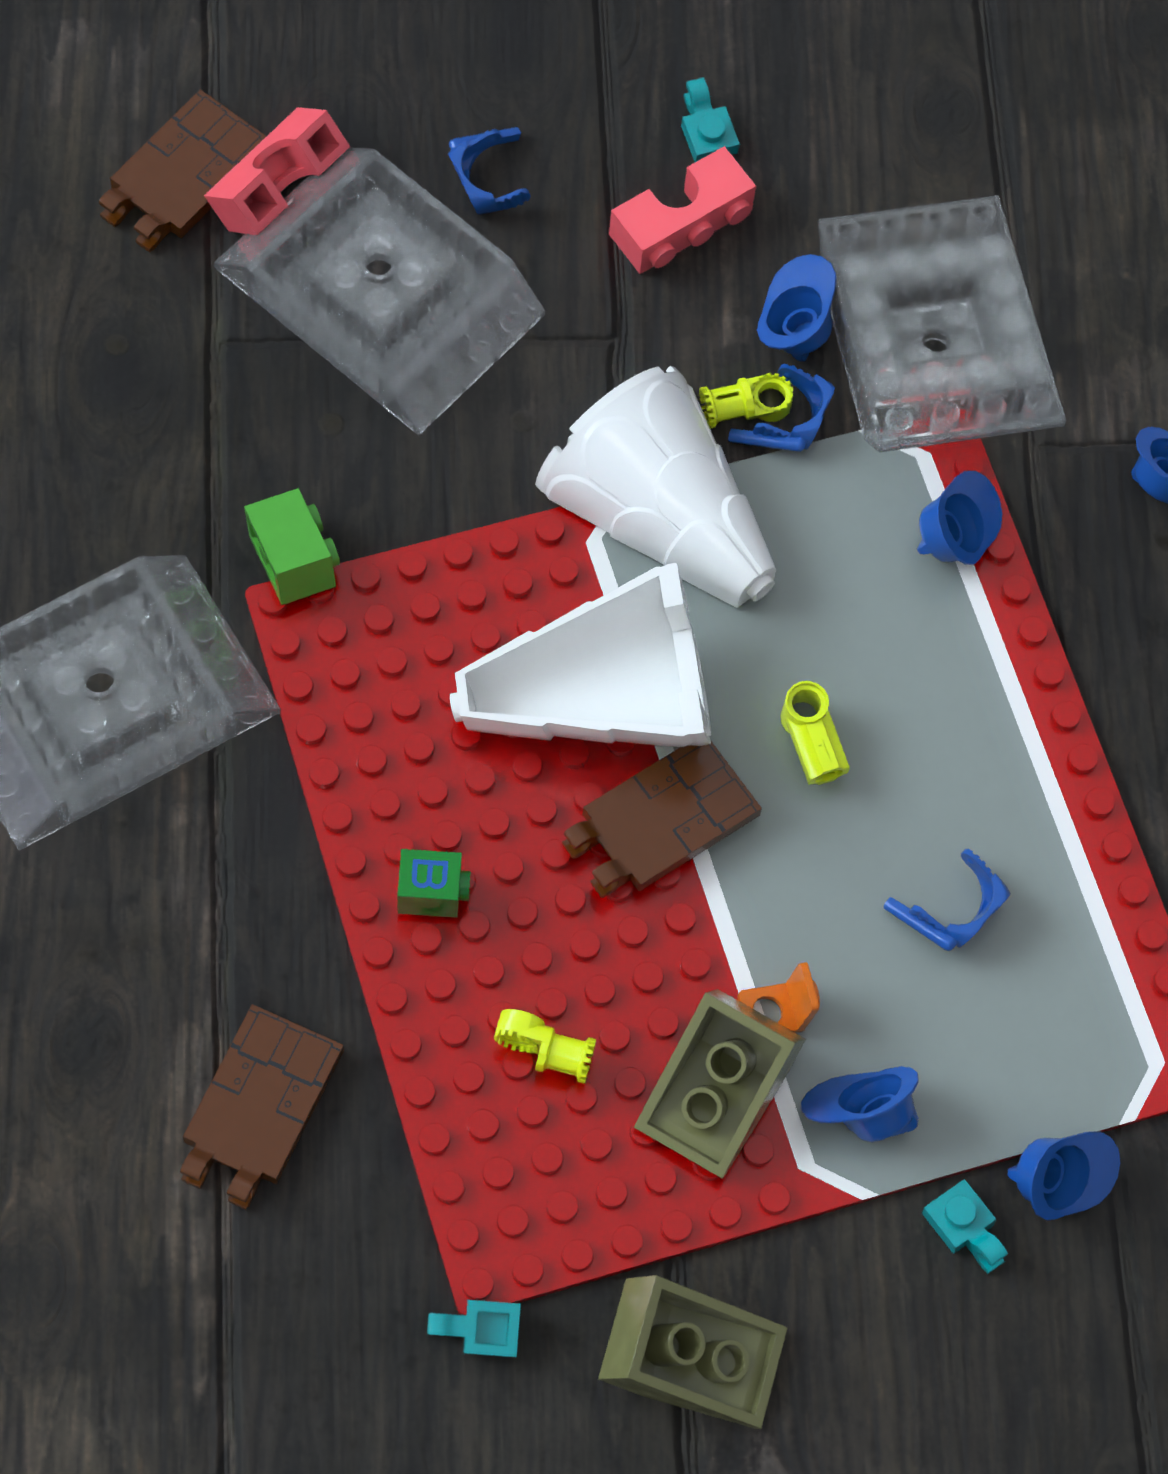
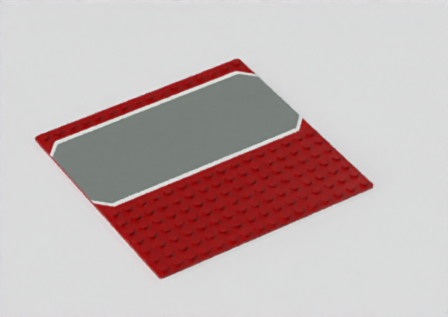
[245,404,1168,1316]

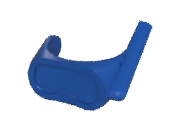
[448,127,531,215]
[728,364,835,452]
[883,849,1011,951]

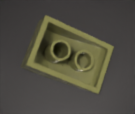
[634,989,806,1179]
[598,1275,788,1429]

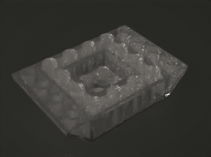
[214,147,545,436]
[818,195,1066,453]
[0,555,281,851]

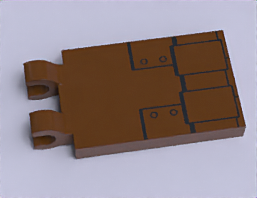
[99,89,266,253]
[562,741,762,898]
[180,1004,344,1210]

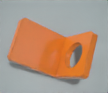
[737,962,820,1033]

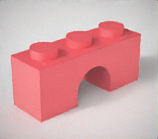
[204,108,350,235]
[609,146,756,274]

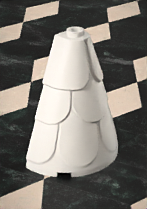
[535,366,776,608]
[450,562,711,747]

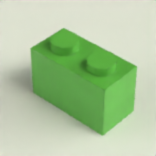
[244,488,340,605]

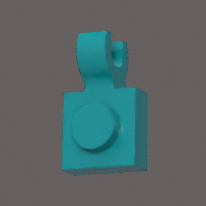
[681,78,740,162]
[922,1179,1008,1274]
[427,1300,521,1357]

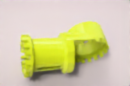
[699,373,793,429]
[494,1009,596,1084]

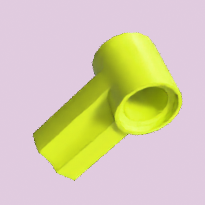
[780,681,850,785]

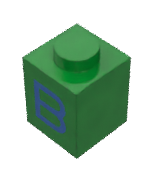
[397,849,471,917]

